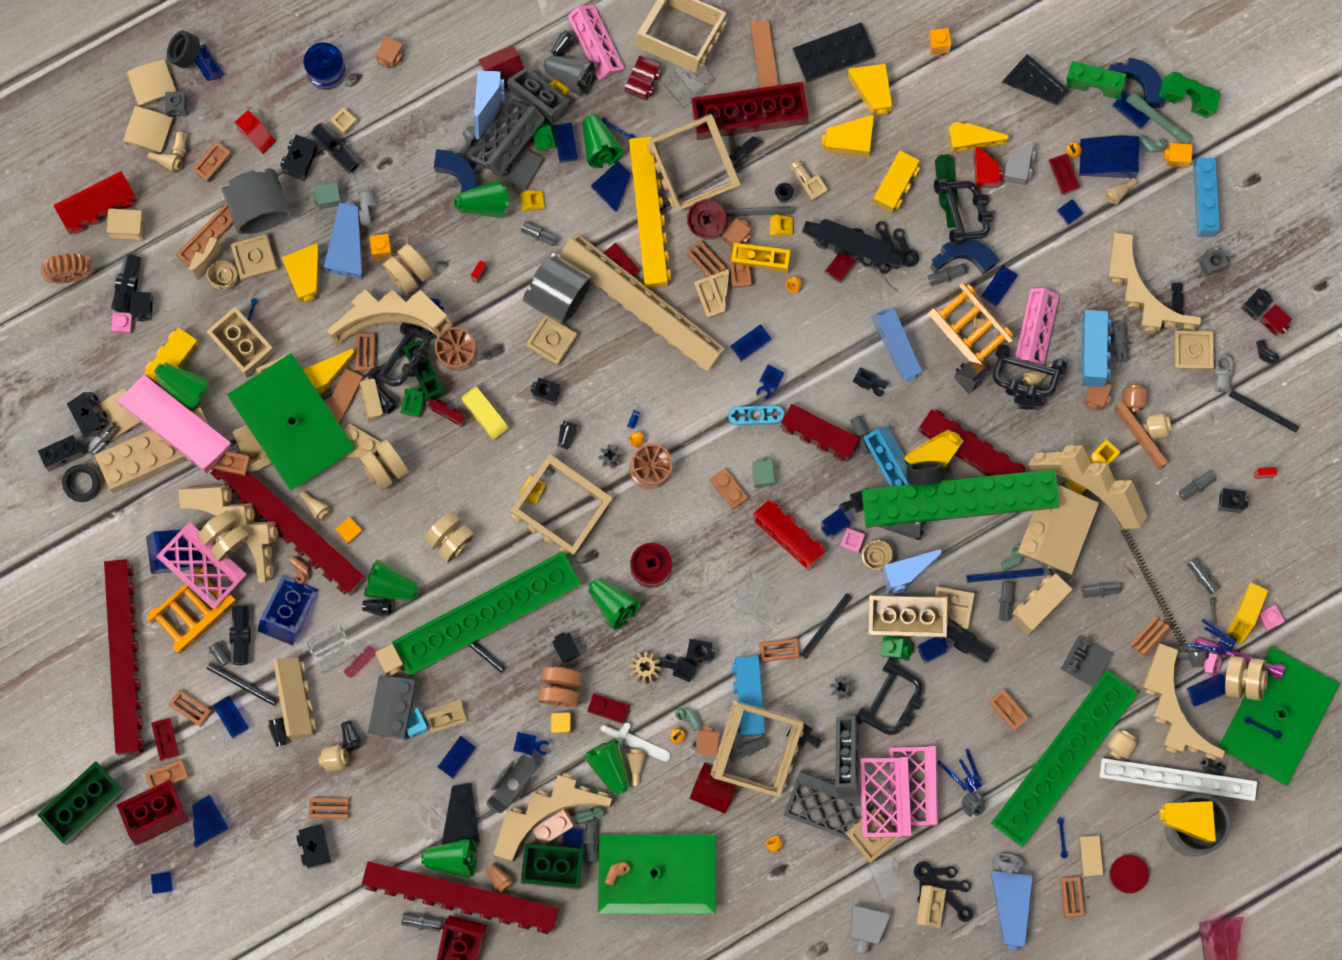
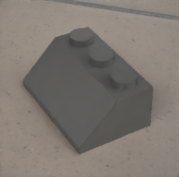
[507,67,570,123]
[368,676,417,740]

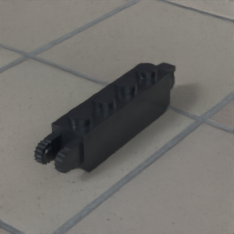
[802,219,903,270]

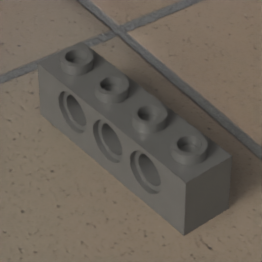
[835,716,859,798]

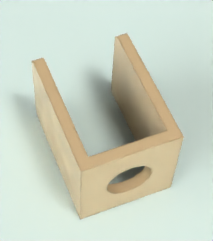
[106,209,145,241]

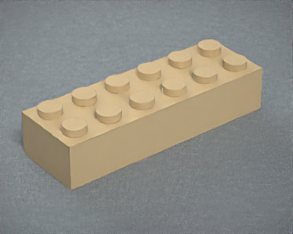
[95,407,210,494]

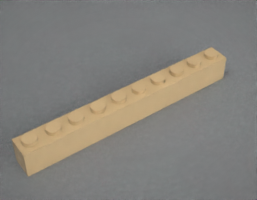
[559,234,726,371]

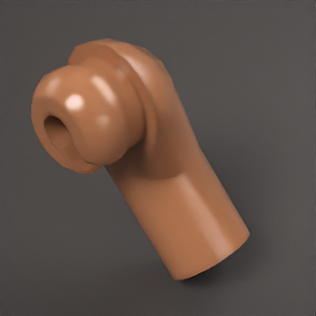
[289,556,309,584]
[605,862,630,886]

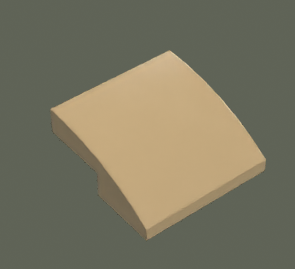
[126,59,176,107]
[123,106,173,154]
[189,237,222,280]
[100,388,141,442]

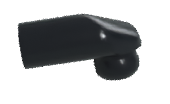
[1256,340,1279,364]
[1199,758,1226,776]

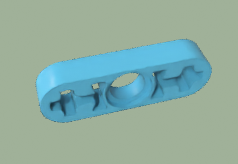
[728,406,784,426]

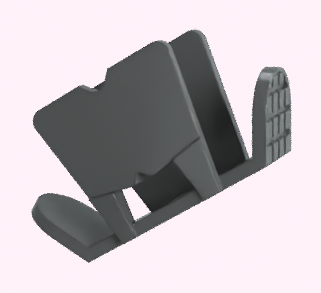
[486,754,537,813]

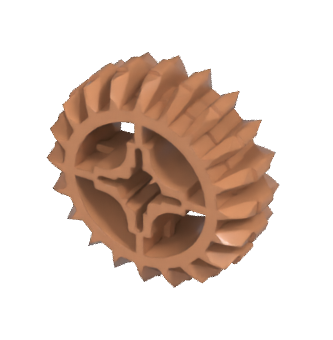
[41,253,93,284]

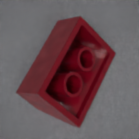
[117,780,189,846]

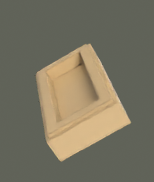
[1079,836,1103,877]

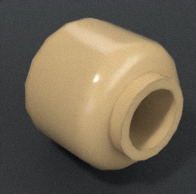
[1143,413,1172,440]
[1108,730,1137,760]
[318,745,349,772]

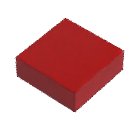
[471,260,487,284]
[1254,467,1277,479]

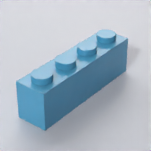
[1193,158,1220,237]
[1081,310,1111,387]
[863,426,910,487]
[731,656,765,737]

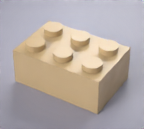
[206,307,275,378]
[1011,573,1072,636]

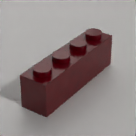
[780,403,860,462]

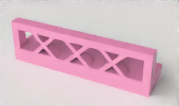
[568,5,625,81]
[1015,288,1059,365]

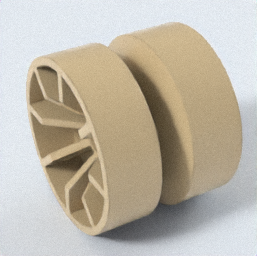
[382,244,433,295]
[359,440,409,491]
[196,510,249,562]
[423,511,475,563]
[1225,656,1268,701]

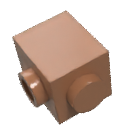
[375,36,404,69]
[722,218,751,248]
[1083,383,1111,411]
[695,727,719,756]

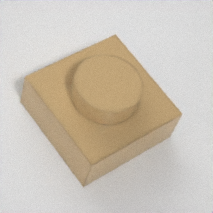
[330,107,357,134]
[802,175,828,202]

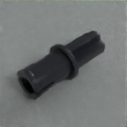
[729,136,760,167]

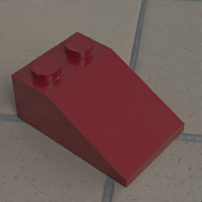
[437,915,487,960]

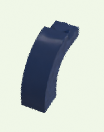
[1107,58,1165,108]
[434,149,477,193]
[930,239,1000,275]

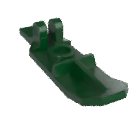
[935,154,959,228]

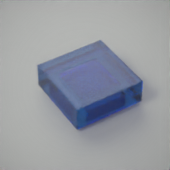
[1057,199,1084,226]
[561,828,584,849]
[151,872,173,894]

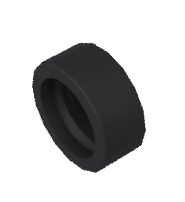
[167,30,200,69]
[906,461,944,486]
[62,464,100,503]

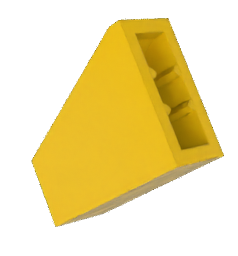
[847,64,892,116]
[821,115,874,157]
[281,243,320,303]
[904,430,964,469]
[1224,582,1268,645]
[1159,801,1216,843]

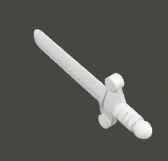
[600,723,671,762]

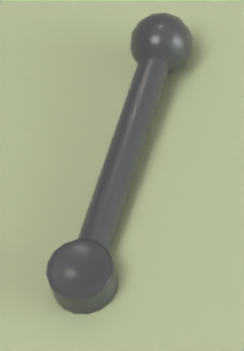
[1210,598,1219,638]

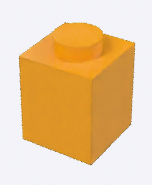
[928,28,951,55]
[1163,143,1192,168]
[369,234,392,260]

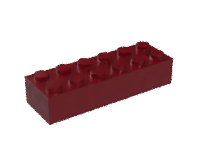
[691,82,809,140]

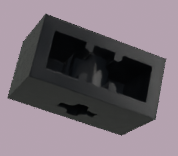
[280,134,318,181]
[67,392,109,437]
[37,435,84,472]
[296,824,332,870]

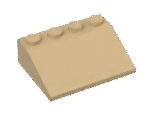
[1017,485,1099,575]

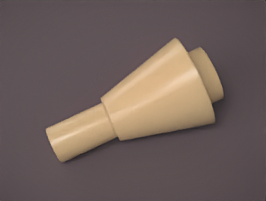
[148,152,183,173]
[1105,178,1137,205]
[1023,363,1052,387]
[299,491,330,521]
[626,749,646,785]

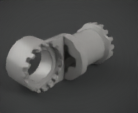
[357,187,376,226]
[1214,355,1233,393]

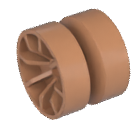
[435,327,478,371]
[629,444,672,489]
[538,666,583,707]

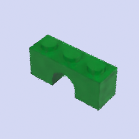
[1066,61,1127,100]
[1159,72,1221,118]

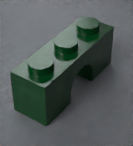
[403,340,445,403]

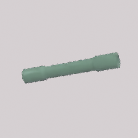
[1126,92,1192,144]

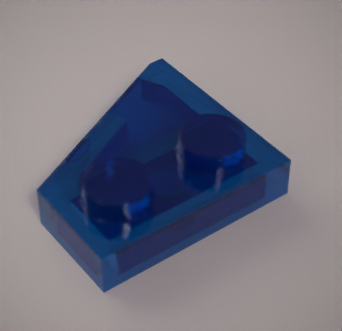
[591,161,631,213]
[192,794,229,848]

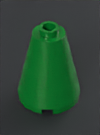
[582,114,623,168]
[454,180,509,218]
[154,362,209,410]
[364,559,419,601]
[588,578,641,630]
[582,738,629,795]
[421,839,477,878]

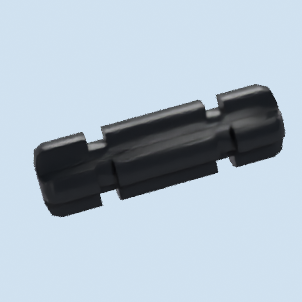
[1171,282,1184,315]

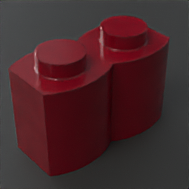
[624,55,662,100]

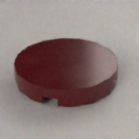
[1109,854,1149,894]

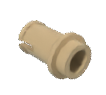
[171,132,188,157]
[790,160,811,185]

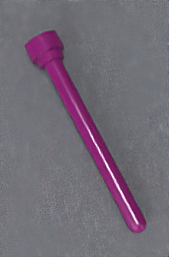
[1194,637,1286,680]

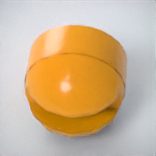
[1066,142,1082,158]
[785,276,802,293]
[628,431,645,448]
[670,728,685,745]
[765,836,783,853]

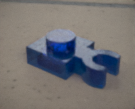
[756,364,785,401]
[513,732,549,756]

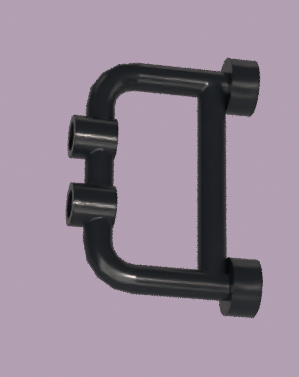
[933,178,993,245]
[368,322,431,387]
[993,344,1067,401]
[856,657,923,735]

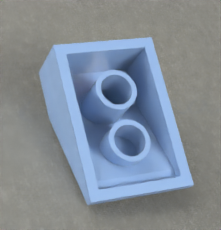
[474,71,505,139]
[882,549,941,595]

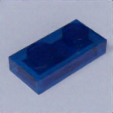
[194,44,224,81]
[1112,91,1150,130]
[553,122,578,163]
[981,265,1018,307]
[730,324,772,362]
[1186,673,1226,707]
[212,695,250,739]
[437,736,476,779]

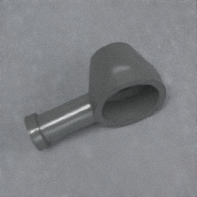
[454,126,484,157]
[1175,650,1207,667]

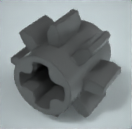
[598,444,622,469]
[830,676,854,700]
[961,792,986,817]

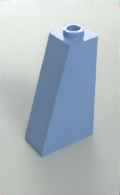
[324,202,363,280]
[870,309,922,381]
[991,871,1032,951]

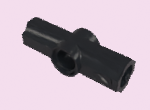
[310,122,360,174]
[111,254,142,313]
[229,606,251,666]
[942,621,995,664]

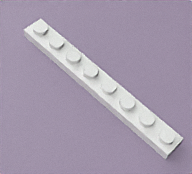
[1099,758,1257,801]

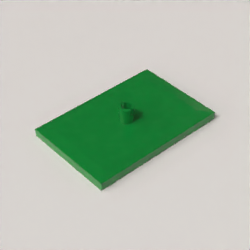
[227,353,355,491]
[1218,647,1340,786]
[598,834,716,914]

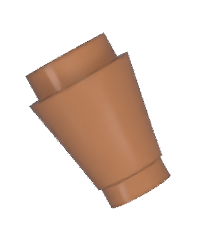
[486,864,513,894]

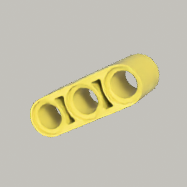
[460,386,509,440]

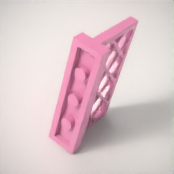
[156,522,246,609]
[889,746,939,826]
[859,757,911,838]

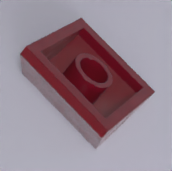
[478,45,524,89]
[689,763,737,814]

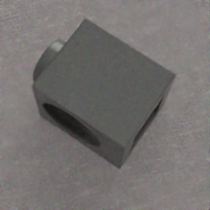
[165,92,187,117]
[1198,248,1230,278]

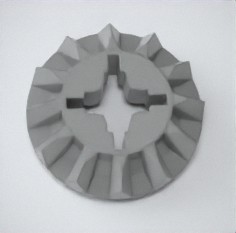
[992,853,1023,873]

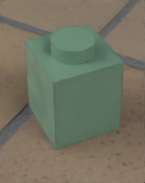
[312,183,341,209]
[752,458,774,488]

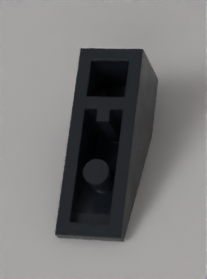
[954,361,989,394]

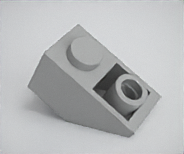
[1003,144,1035,185]

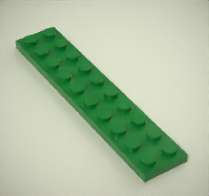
[862,469,1060,528]
[392,551,581,677]
[990,670,1138,848]

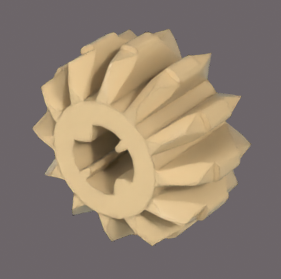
[629,651,662,685]

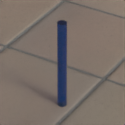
[966,568,1044,583]

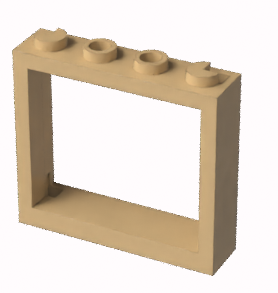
[634,0,727,73]
[647,114,740,211]
[509,454,612,556]
[710,700,804,797]

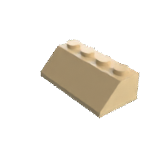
[869,594,949,637]
[273,657,316,740]

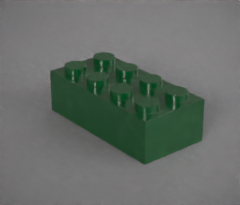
[37,761,126,845]

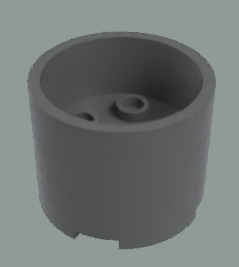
[222,168,291,234]
[523,253,592,326]
[1164,794,1231,857]

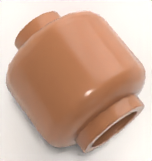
[1122,384,1147,412]

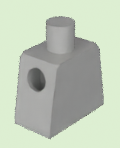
[850,906,890,954]

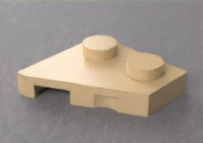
[694,269,729,318]
[344,423,381,459]
[935,586,975,630]

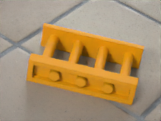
[928,283,1015,366]
[146,568,238,655]

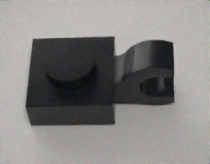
[852,367,888,397]
[838,488,868,513]
[662,654,698,683]
[786,724,822,749]

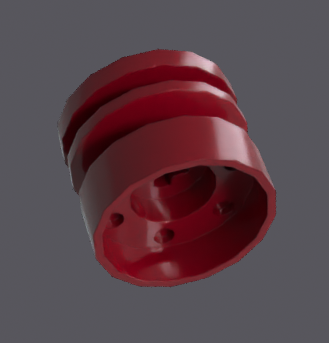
[687,199,728,240]

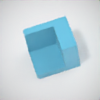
[406,707,429,739]

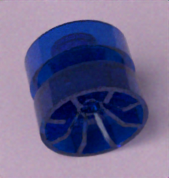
[303,42,346,90]

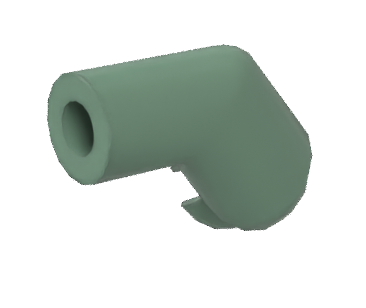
[1137,135,1166,153]
[1001,545,1023,571]
[675,708,702,730]

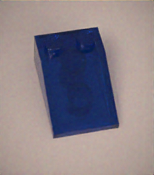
[1079,135,1140,179]
[146,528,213,574]
[257,575,318,646]

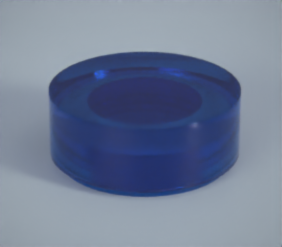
[627,409,640,429]

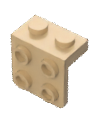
[233,425,271,472]

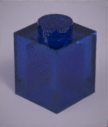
[820,508,851,540]
[916,637,948,665]

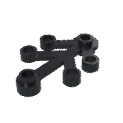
[854,221,919,275]
[913,862,973,922]

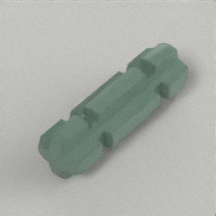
[570,806,604,825]

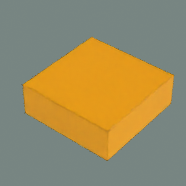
[335,517,363,544]

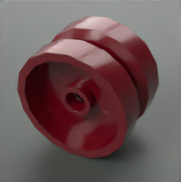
[630,542,672,589]

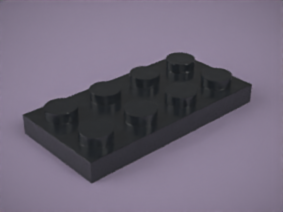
[792,22,876,83]

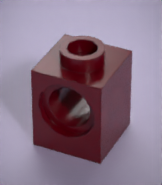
[1259,304,1292,337]

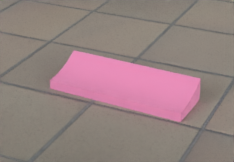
[116,375,232,474]

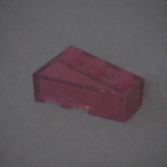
[1199,916,1244,960]

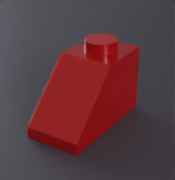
[235,110,276,154]
[974,147,1003,189]

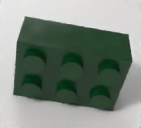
[521,843,584,890]

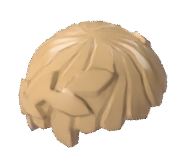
[206,260,238,290]
[861,540,893,571]

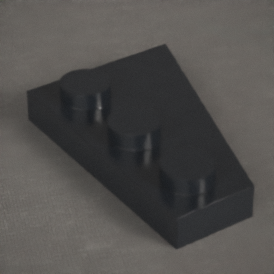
[1002,54,1069,106]
[441,783,480,845]

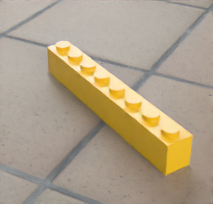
[629,136,671,289]

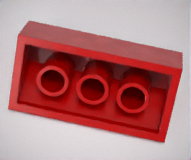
[53,171,138,234]
[752,500,825,571]

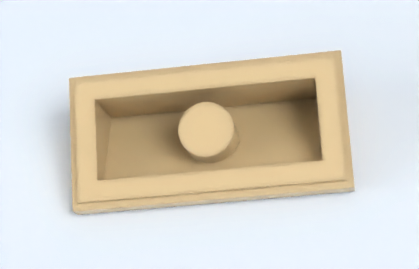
[359,379,382,422]
[424,700,467,733]
[917,886,946,928]

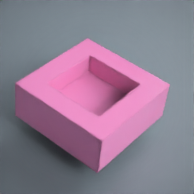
[111,312,133,333]
[840,528,865,554]
[1258,605,1285,631]
[1204,653,1223,678]

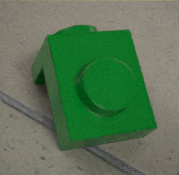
[533,121,556,151]
[400,387,425,418]
[880,637,913,661]

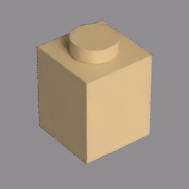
[375,644,404,676]

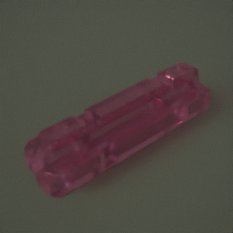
[344,645,376,678]

